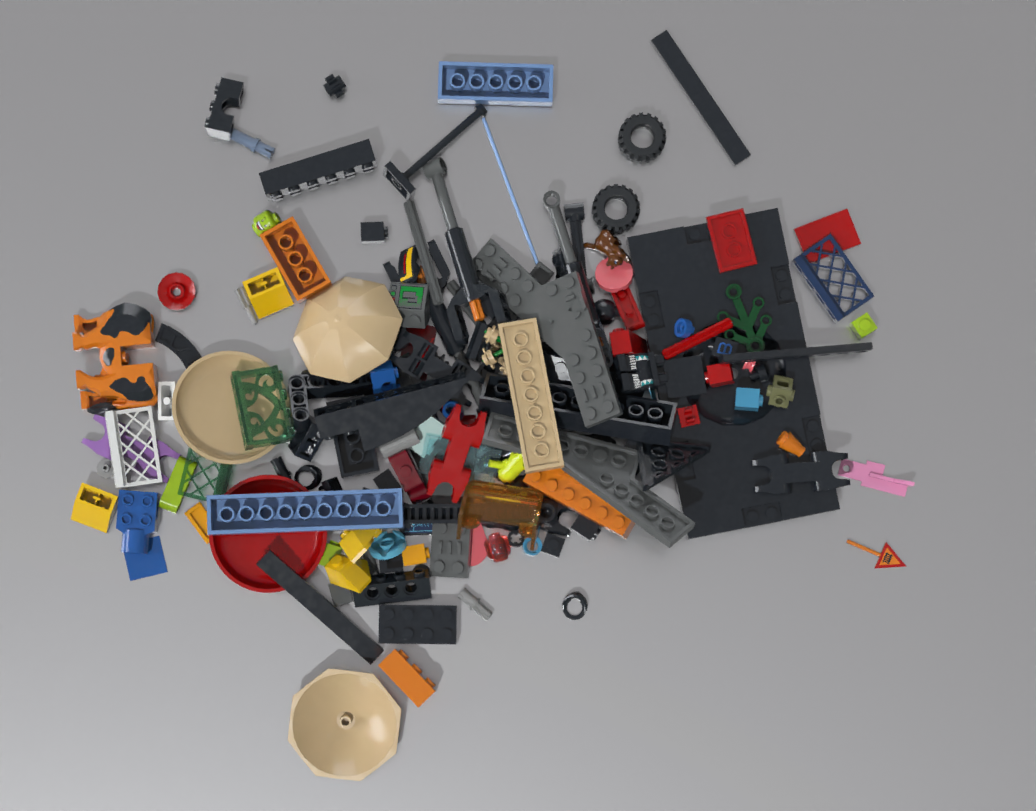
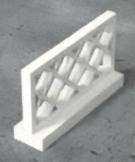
[105,406,162,489]

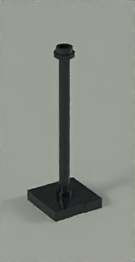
[383,104,487,201]

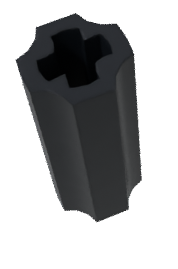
[464,321,492,363]

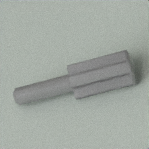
[234,287,258,325]

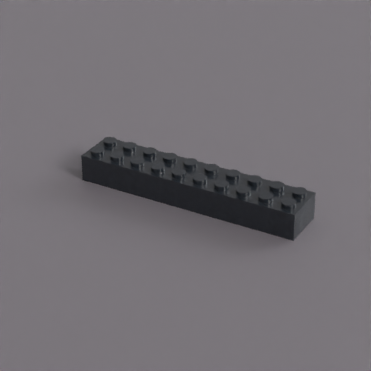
[479,372,677,446]

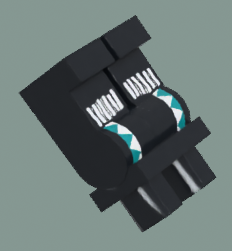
[613,351,668,395]

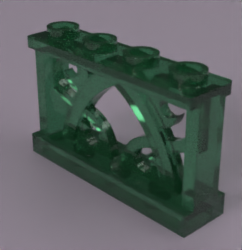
[230,365,295,451]

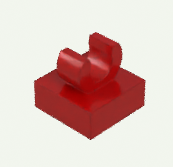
[677,405,700,428]

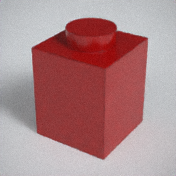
[704,364,735,388]

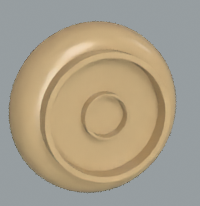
[172,351,290,465]

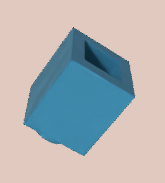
[735,387,763,411]

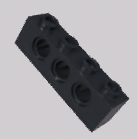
[353,568,432,608]

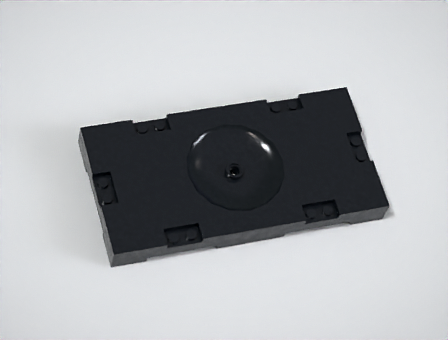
[626,208,840,540]

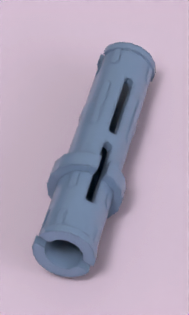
[230,128,275,159]

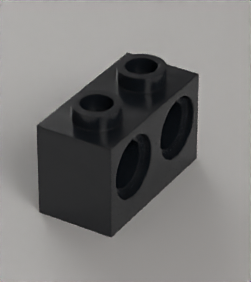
[288,415,324,462]

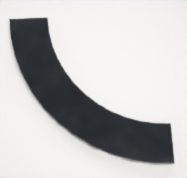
[155,323,202,369]

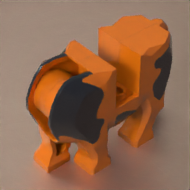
[72,303,158,415]

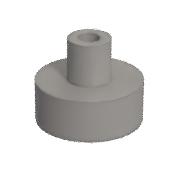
[97,459,114,479]

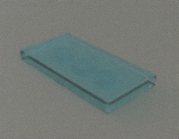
[418,434,502,488]

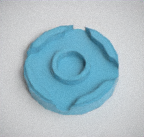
[368,530,407,560]

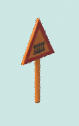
[847,540,907,568]

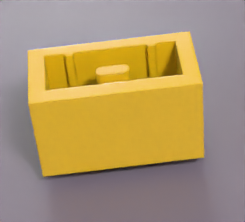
[242,267,294,320]
[71,483,118,533]

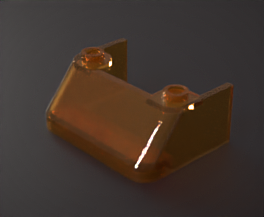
[456,480,543,551]

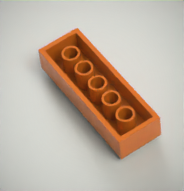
[523,468,635,539]

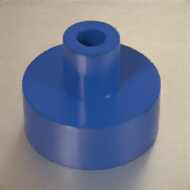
[674,318,695,338]

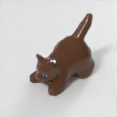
[584,230,631,270]

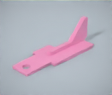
[838,459,915,497]

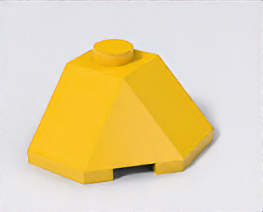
[339,529,383,564]
[325,554,372,593]

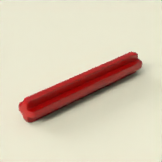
[662,318,733,360]

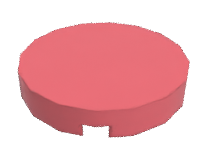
[595,257,634,293]

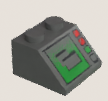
[389,282,430,329]

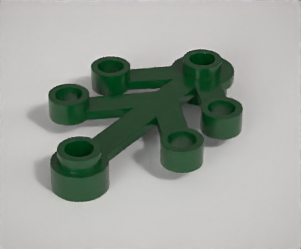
[717,284,772,352]

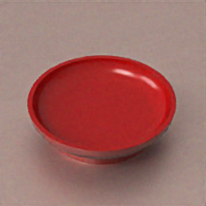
[209,475,327,593]

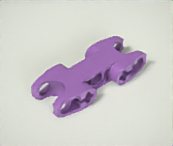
[81,414,181,483]

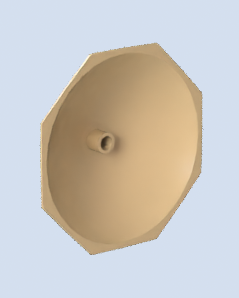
[293,276,403,383]
[288,668,401,781]

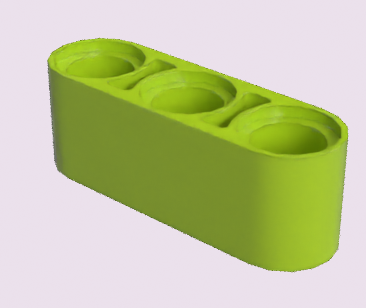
[158,456,198,514]

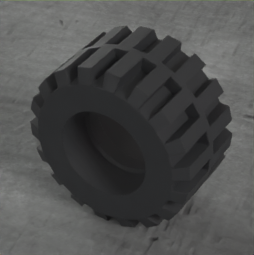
[618,112,666,163]
[592,184,640,235]

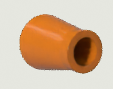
[776,431,806,457]

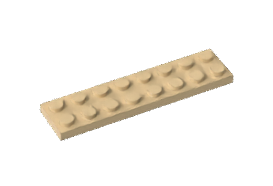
[498,318,564,474]

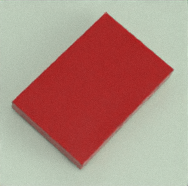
[706,208,757,273]
[794,209,861,263]

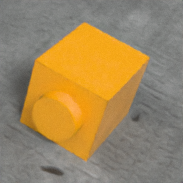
[402,543,430,567]

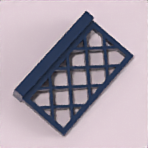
[792,234,874,323]

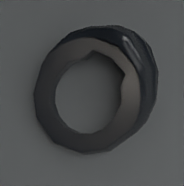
[294,465,322,490]
[562,591,588,620]

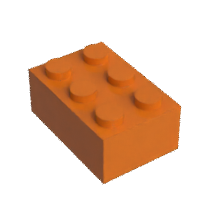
[378,649,436,708]

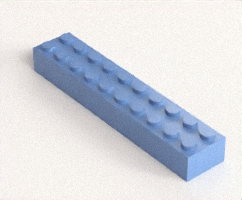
[206,488,404,535]

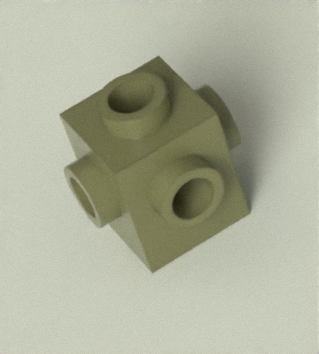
[766,375,795,408]

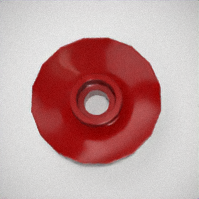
[157,272,196,310]

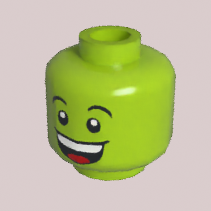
[252,210,281,237]

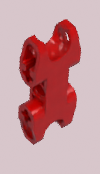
[426,403,487,504]

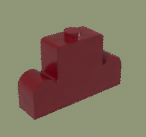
[388,449,431,504]

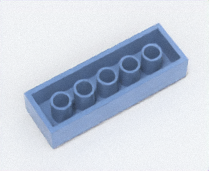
[438,61,553,107]

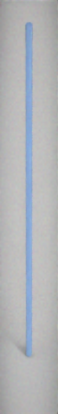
[482,117,539,265]

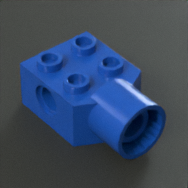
[116,490,160,554]

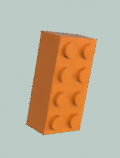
[260,216,332,304]

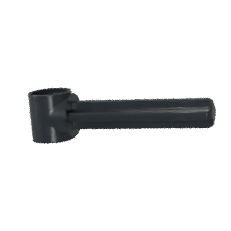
[564,203,587,276]

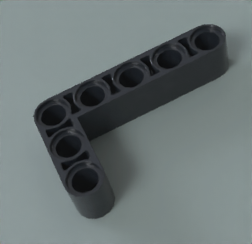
[287,372,374,432]

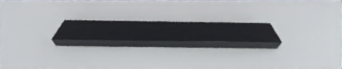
[651,30,751,166]
[718,342,873,365]
[256,549,384,665]

